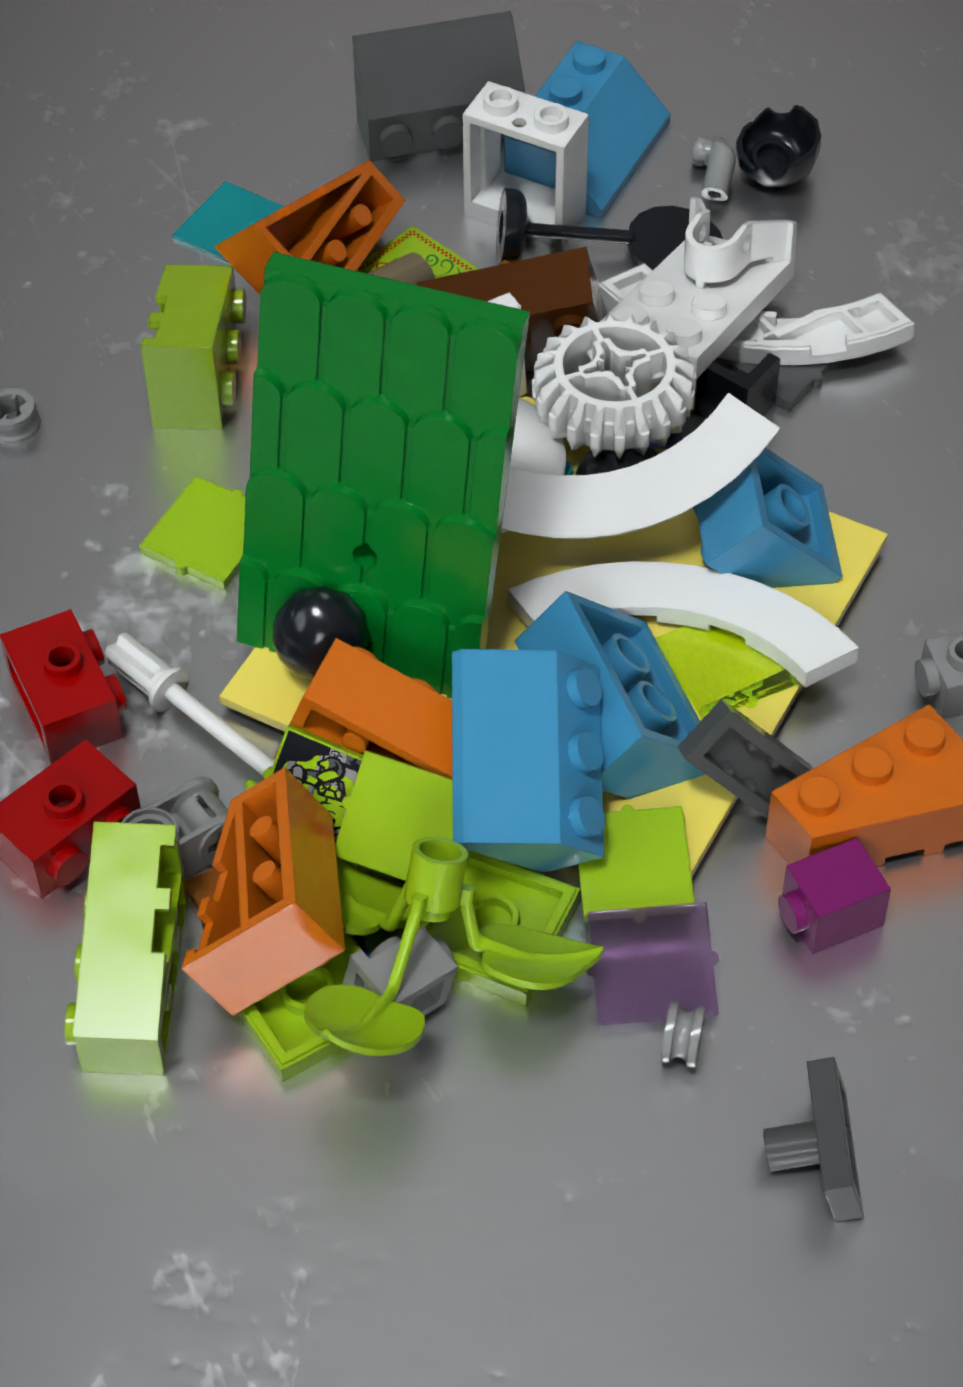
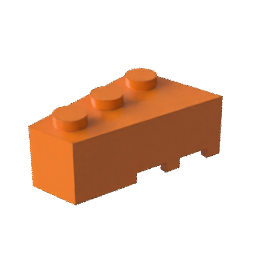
[273,638,453,779]
[765,704,963,867]

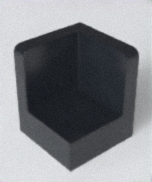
[695,353,781,419]

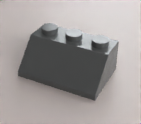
[352,11,525,161]

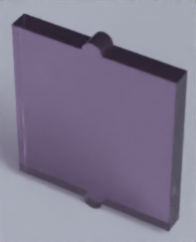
[586,902,719,1026]

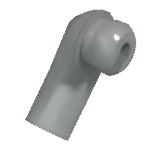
[691,136,736,202]

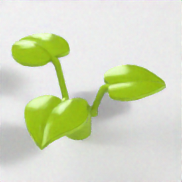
[304,837,604,1056]

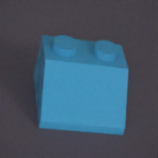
[693,448,843,588]

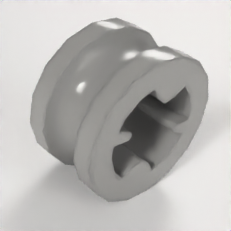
[0,388,41,444]
[660,1000,706,1068]

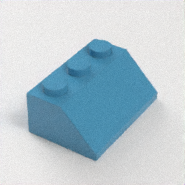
[504,41,671,219]
[515,591,705,799]
[452,649,605,873]

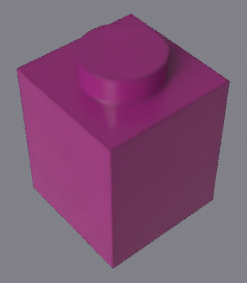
[778,838,891,954]

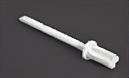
[104,632,274,776]

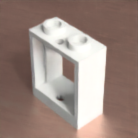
[463,81,589,249]

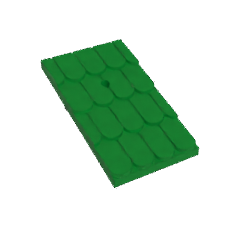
[237,252,530,699]

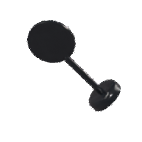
[496,188,723,270]

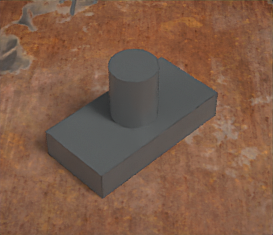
[678,698,813,819]
[763,1057,864,1222]

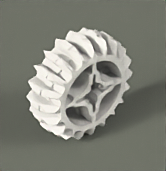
[532,313,696,460]

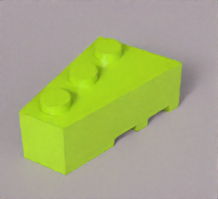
[141,264,246,430]
[65,822,189,1075]

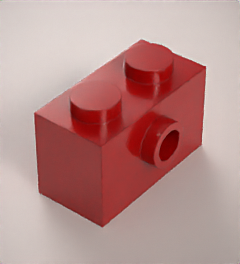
[0,609,127,764]
[0,739,141,899]

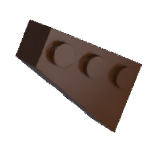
[417,247,607,371]

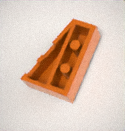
[214,160,406,295]
[181,767,345,1016]

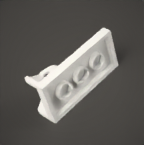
[600,197,797,379]

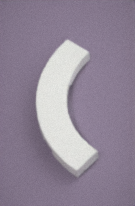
[598,263,915,365]
[502,393,780,539]
[508,561,859,688]

